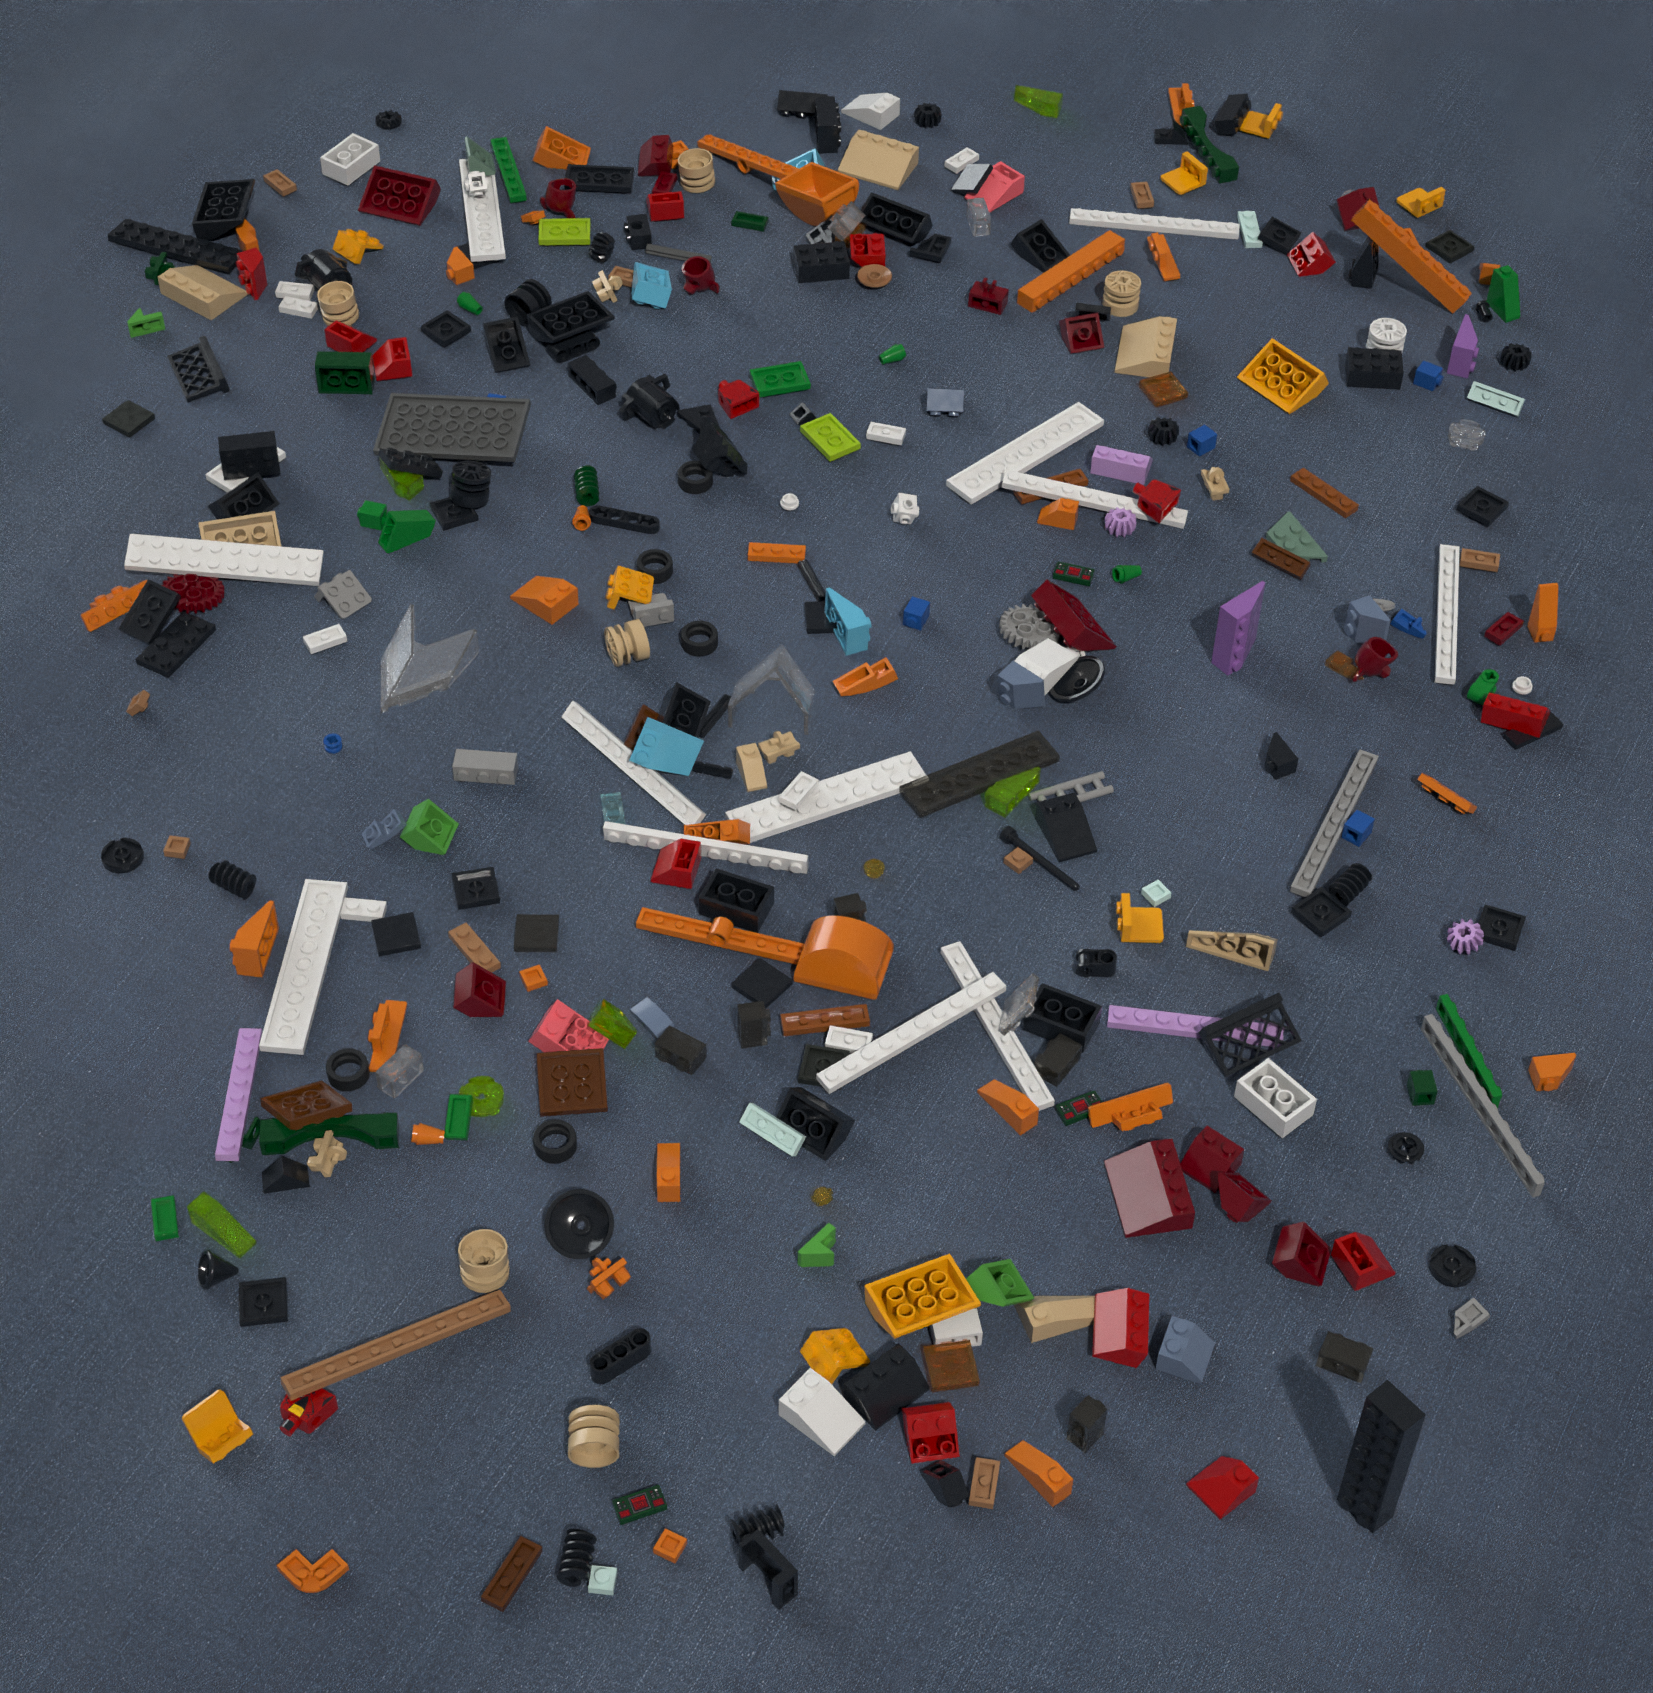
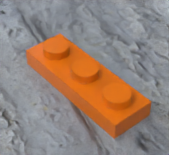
[748,542,806,564]
[1417,773,1477,814]

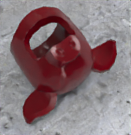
[540,178,576,218]
[681,256,720,295]
[1353,637,1398,682]

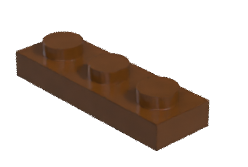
[1252,538,1311,580]
[624,704,659,751]
[481,1536,543,1612]

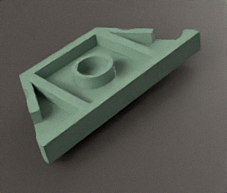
[1266,511,1328,562]

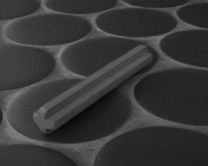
[646,244,712,263]

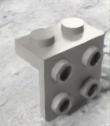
[314,570,372,619]
[628,593,674,627]

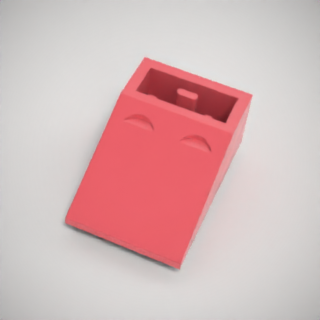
[965,161,1025,213]
[528,999,611,1052]

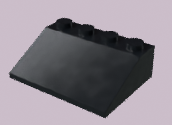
[192,179,255,240]
[527,291,615,343]

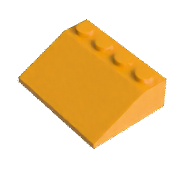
[1237,338,1329,414]
[864,1253,981,1339]

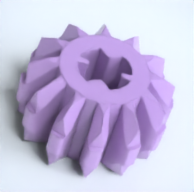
[1105,507,1137,538]
[1447,919,1484,955]

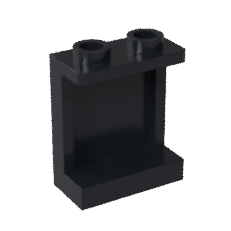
[739,1529,798,1610]

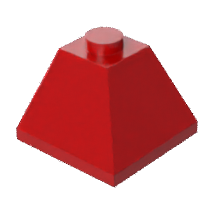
[1186,1456,1259,1520]

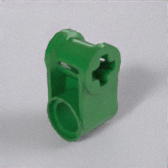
[1467,669,1499,706]

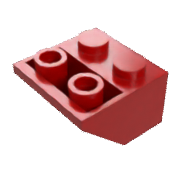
[646,191,684,221]
[1287,232,1336,277]
[850,233,886,267]
[236,247,267,300]
[324,320,377,352]
[372,337,412,381]
[651,838,701,889]
[1331,1232,1396,1291]
[902,1402,960,1464]

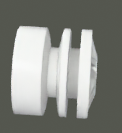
[1366,318,1407,353]

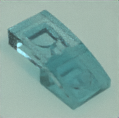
[600,792,625,824]

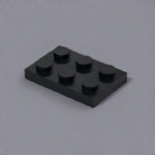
[378,447,443,478]
[118,579,181,645]

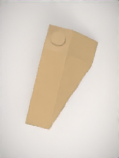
[1186,930,1278,971]
[1014,1296,1095,1343]

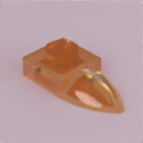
[1325,650,1363,680]

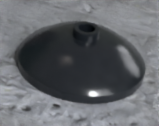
[1050,656,1105,702]
[544,1189,614,1259]

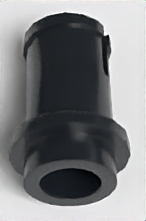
[1476,300,1493,322]

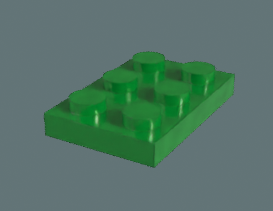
[749,361,811,397]

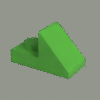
[127,308,165,338]
[798,1223,836,1267]

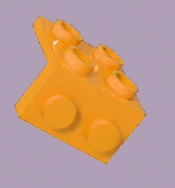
[1239,103,1283,138]
[1160,151,1208,195]
[1396,187,1446,218]
[332,229,384,264]
[605,565,654,609]
[1116,893,1164,943]
[800,1328,870,1384]
[182,1389,253,1464]

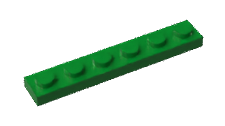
[490,137,527,203]
[1436,994,1502,1109]

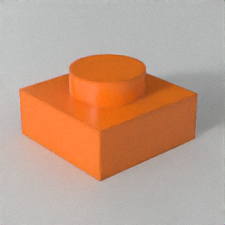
[521,210,545,225]
[519,964,548,992]
[653,1528,687,1563]

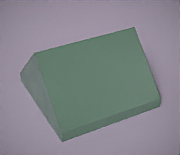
[465,136,496,176]

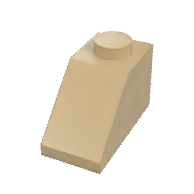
[736,743,767,792]

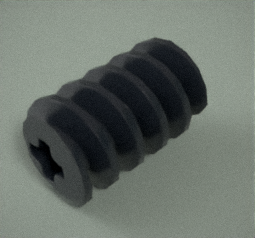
[209,860,257,900]
[1329,863,1372,907]
[729,1504,785,1544]
[557,1528,597,1587]

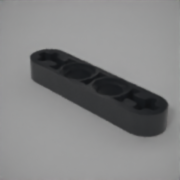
[589,505,660,534]

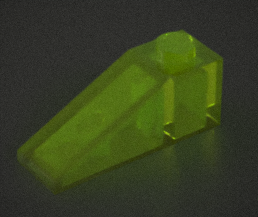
[1014,85,1063,118]
[379,457,424,501]
[984,767,1041,818]
[187,1192,256,1258]

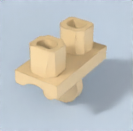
[592,270,623,303]
[1201,467,1229,500]
[758,731,800,764]
[307,1130,347,1177]

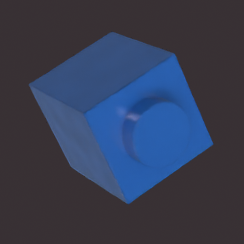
[1413,360,1444,391]
[1187,425,1217,457]
[903,596,930,630]
[1341,810,1375,847]

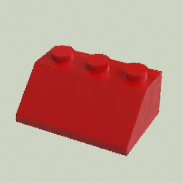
[1481,692,1551,738]
[1092,1288,1149,1368]

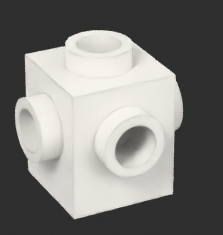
[464,171,489,197]
[891,493,919,524]

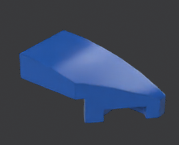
[1390,608,1427,638]

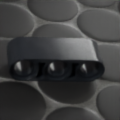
[547,329,600,363]
[590,1328,651,1384]

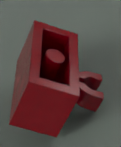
[968,277,1009,315]

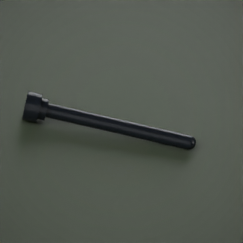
[1000,826,1080,891]

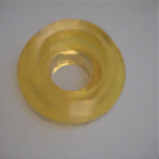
[864,859,885,879]
[811,1187,833,1206]

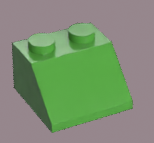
[400,799,459,855]
[966,1259,1034,1307]

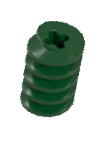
[574,465,599,506]

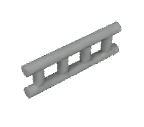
[1028,771,1114,803]

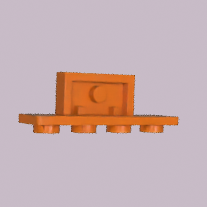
[1168,83,1194,129]
[1147,232,1180,281]
[81,580,147,632]
[368,1000,407,1074]
[1088,1083,1173,1131]

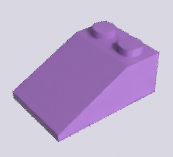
[1447,314,1479,379]

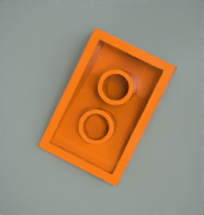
[532,126,591,169]
[510,576,579,625]
[230,900,279,978]

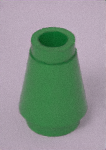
[457,292,483,315]
[879,344,906,365]
[1112,565,1142,584]

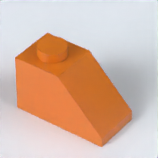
[446,247,475,285]
[1037,498,1079,530]
[1528,1053,1576,1091]

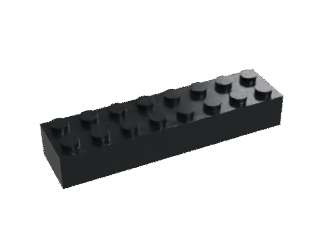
[1336,1380,1426,1534]

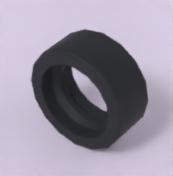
[678,461,713,494]
[637,549,673,584]
[681,620,718,657]
[326,1048,370,1092]
[533,1119,577,1164]

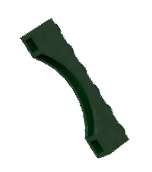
[1180,105,1239,184]
[259,1112,399,1155]

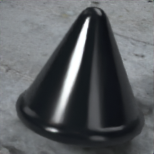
[198,1250,239,1290]

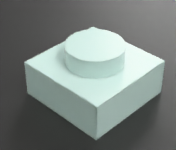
[1141,880,1171,907]
[588,1565,617,1595]

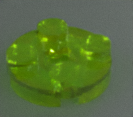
[459,1076,504,1117]

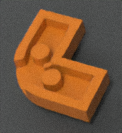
[276,1549,349,1593]

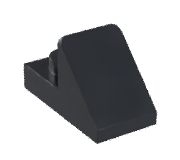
[1154,119,1188,145]

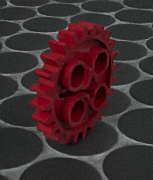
[162,574,224,614]

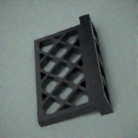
[167,336,230,403]
[1198,993,1302,1078]

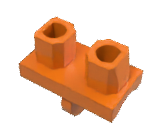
[587,1258,631,1300]

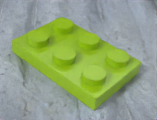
[539,218,591,246]
[800,413,861,462]

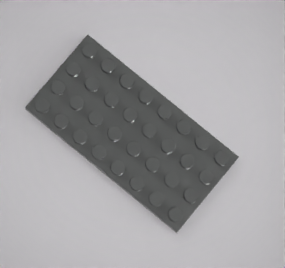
[373,393,531,462]

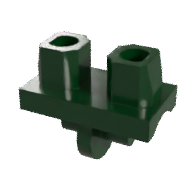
[145,252,175,285]

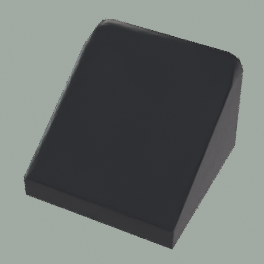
[790,402,817,426]

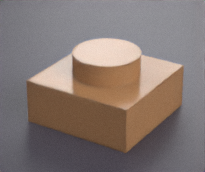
[126,690,150,716]
[163,835,191,859]
[1003,847,1033,874]

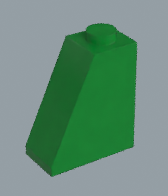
[1486,265,1520,323]
[378,510,436,553]

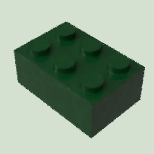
[315,351,375,395]

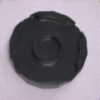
[101,838,144,874]
[1429,1244,1476,1288]

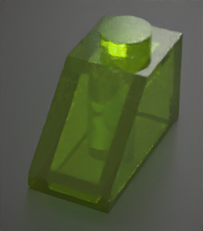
[588,999,637,1049]

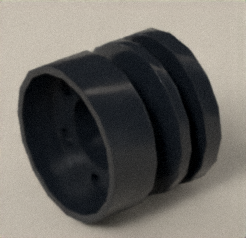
[504,279,552,326]
[449,461,491,508]

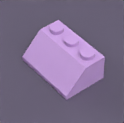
[1090,445,1153,485]

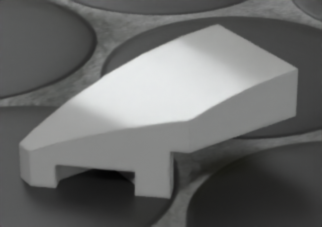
[1454,1297,1490,1339]

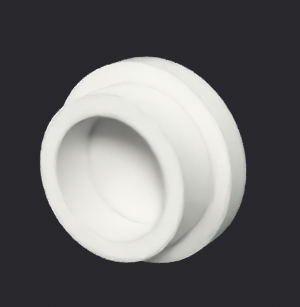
[780,493,799,511]
[1512,676,1533,695]

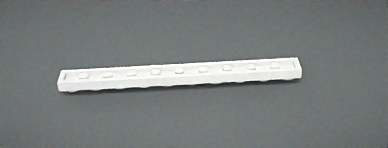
[1069,208,1240,240]
[1002,469,1188,529]
[1435,544,1459,685]
[562,701,706,825]
[603,821,808,874]
[941,941,1055,1111]
[816,972,1006,1094]

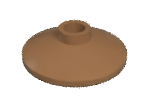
[857,264,892,287]

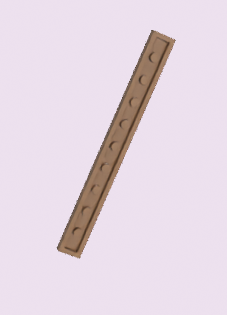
[280,1289,511,1400]

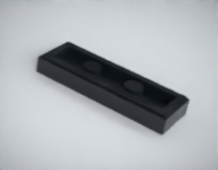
[1503,712,1563,750]

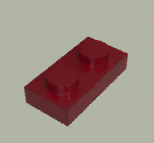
[652,171,677,194]
[1484,612,1524,646]

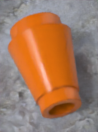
[572,505,591,531]
[411,1123,445,1145]

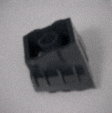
[692,416,748,477]

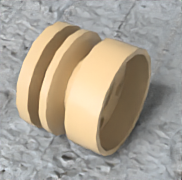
[678,148,715,193]
[1102,271,1141,317]
[317,281,359,326]
[604,619,650,667]
[458,1229,510,1293]
[568,1405,620,1468]

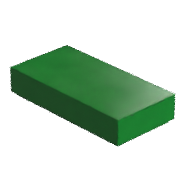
[444,1094,474,1140]
[151,1195,179,1241]

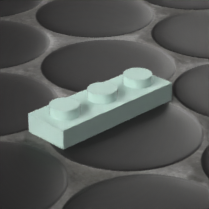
[1237,211,1263,248]
[1467,381,1525,417]
[739,1103,806,1156]

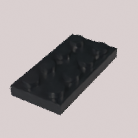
[564,164,635,193]
[136,611,216,678]

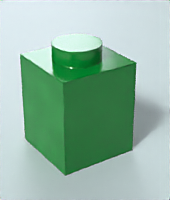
[357,500,388,531]

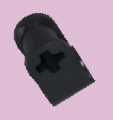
[1076,948,1117,977]

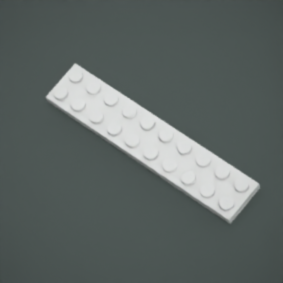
[459,159,506,262]
[946,402,1104,505]
[124,534,324,586]
[725,751,928,843]
[259,879,348,1055]

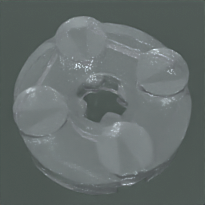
[1448,419,1486,451]

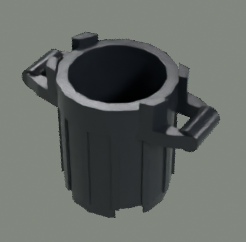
[294,249,353,290]
[619,374,680,429]

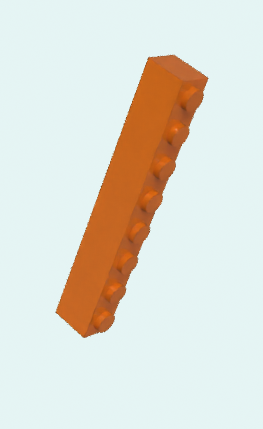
[1351,199,1471,313]
[1017,230,1125,313]

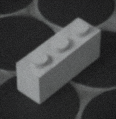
[452,749,518,785]

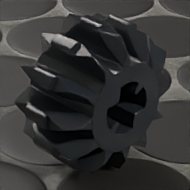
[914,103,942,128]
[589,232,615,262]
[1500,343,1532,372]
[1148,417,1179,446]

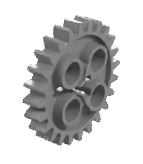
[999,604,1061,649]

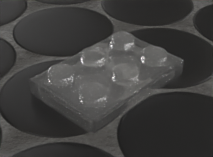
[998,973,1039,1036]

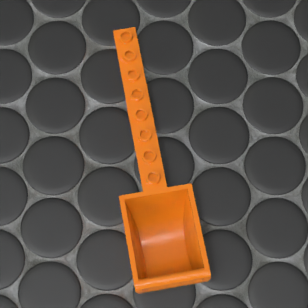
[697,135,859,226]
[636,907,894,1000]

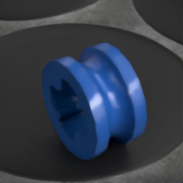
[323,733,343,754]

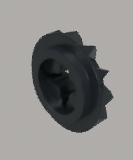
[375,110,402,129]
[1388,1132,1424,1165]

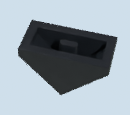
[262,1156,310,1194]

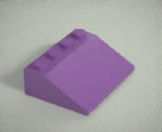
[1211,581,1265,676]

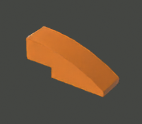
[235,218,259,251]
[833,657,898,696]

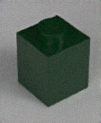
[1407,1070,1438,1106]

